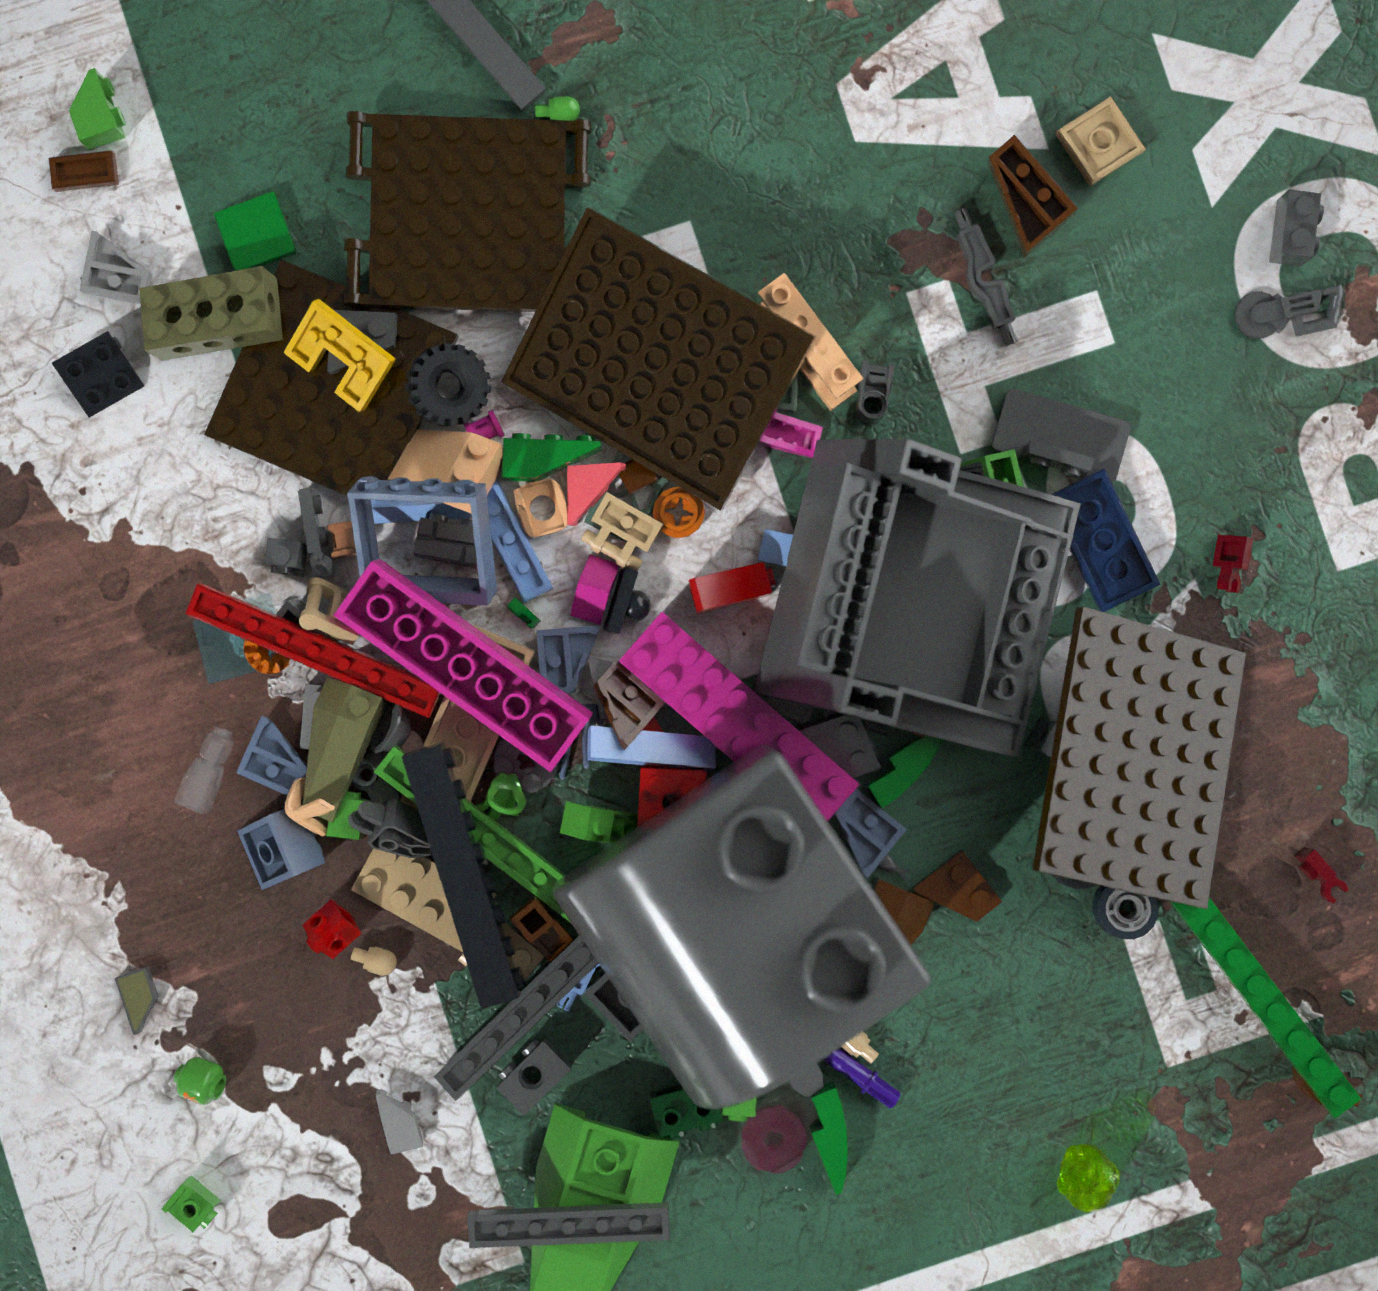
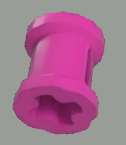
[464,410,505,439]

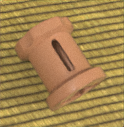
[326,521,356,558]

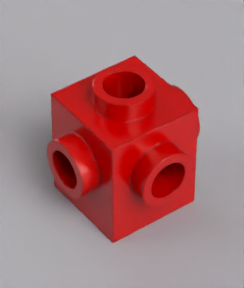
[302,899,362,959]

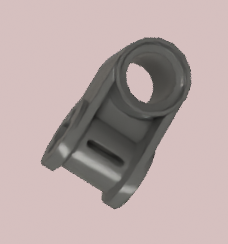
[856,360,894,425]

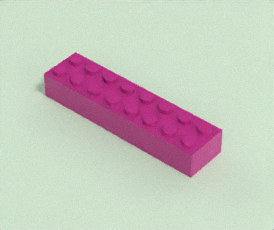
[333,559,593,772]
[619,612,860,821]

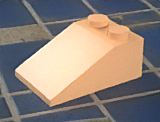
[388,429,503,513]

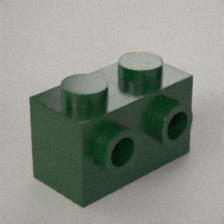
[650,1084,723,1139]

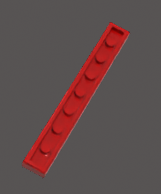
[185,583,440,718]

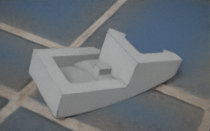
[376,1089,423,1155]

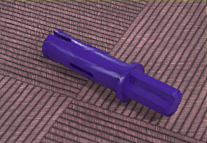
[822,1048,901,1108]

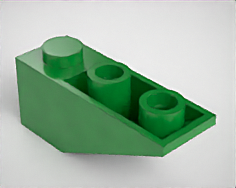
[502,433,602,482]

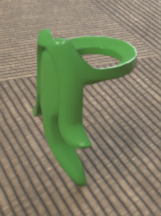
[475,771,526,820]

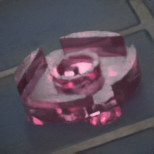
[741,1105,806,1174]

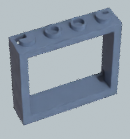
[347,476,497,606]

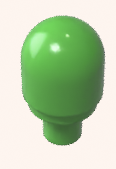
[535,96,580,121]

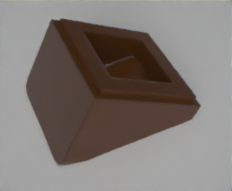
[618,459,659,497]

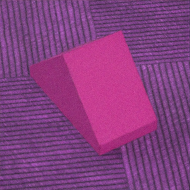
[570,554,620,625]

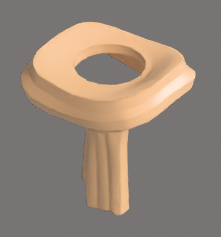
[514,478,568,538]
[285,777,335,836]

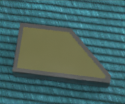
[115,966,159,1035]

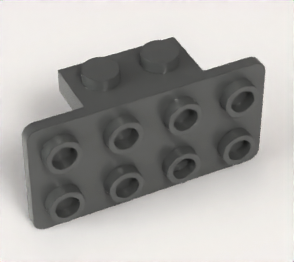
[992,389,1131,482]

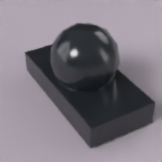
[603,568,651,634]

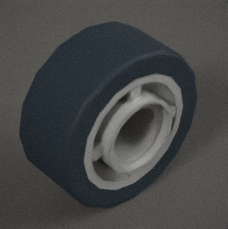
[1092,886,1159,940]

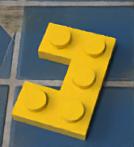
[284,299,396,412]

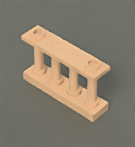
[758,273,863,411]

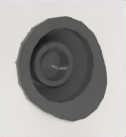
[369,701,411,753]

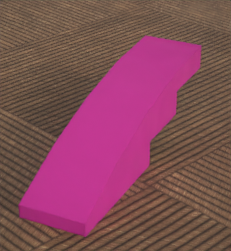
[758,412,823,458]

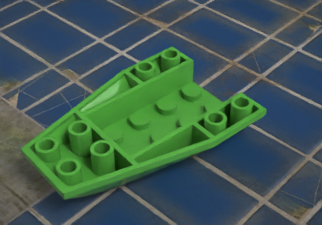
[530,1103,680,1291]

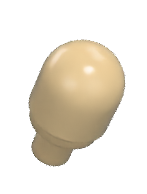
[350,946,397,976]
[841,1032,879,1064]

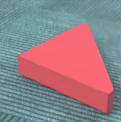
[567,462,626,526]

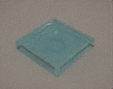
[193,605,270,684]

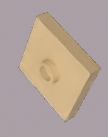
[1055,97,1146,187]

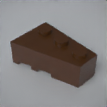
[988,135,1078,257]

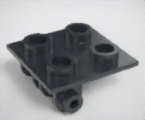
[52,331,145,418]

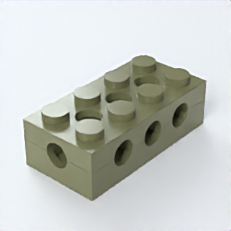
[139,266,283,361]

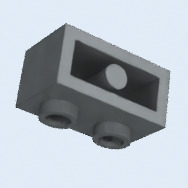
[1269,189,1324,267]

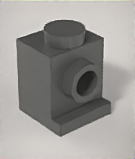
[264,537,307,577]

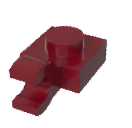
[1212,534,1253,593]
[1295,847,1349,904]

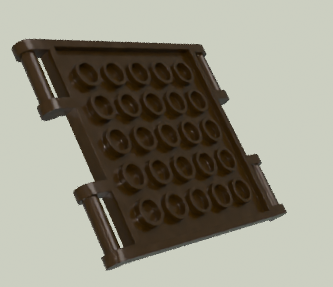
[343,111,591,312]

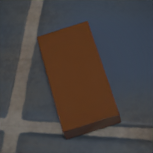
[49,150,119,192]

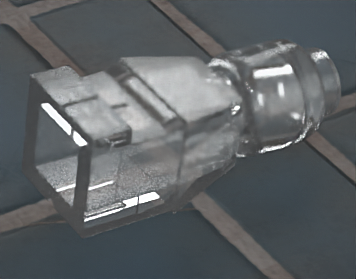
[173,726,234,814]

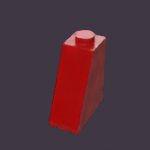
[688,562,776,615]

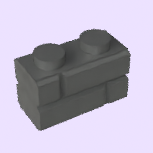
[414,513,478,568]

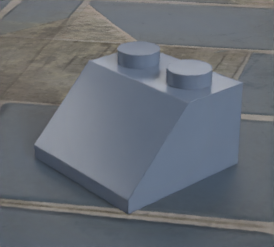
[237,805,326,890]

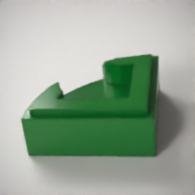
[507,597,541,629]

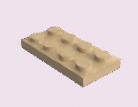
[351,849,496,952]

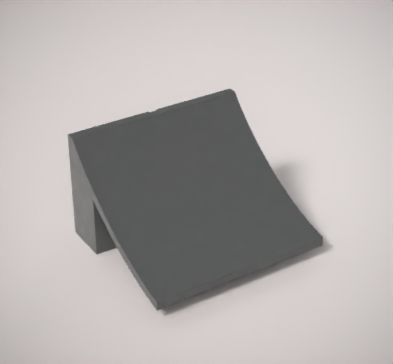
[754,439,1081,758]

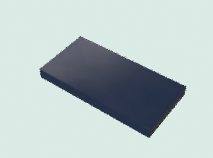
[1051,468,1161,612]

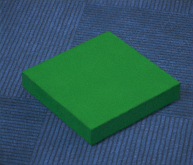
[214,191,297,271]

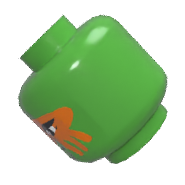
[174,1057,226,1105]

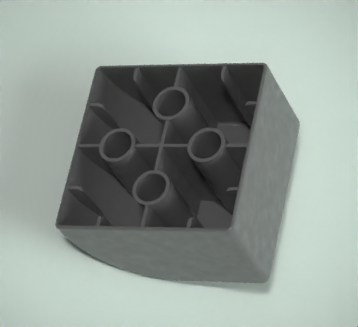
[553,744,931,1109]

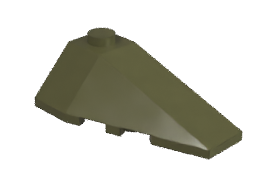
[303,677,387,823]

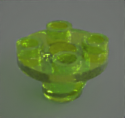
[1057,1144,1120,1212]

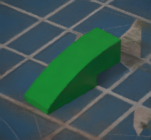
[865,735,943,808]
[809,1082,848,1195]

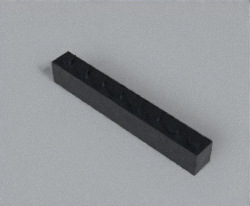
[402,741,525,1009]

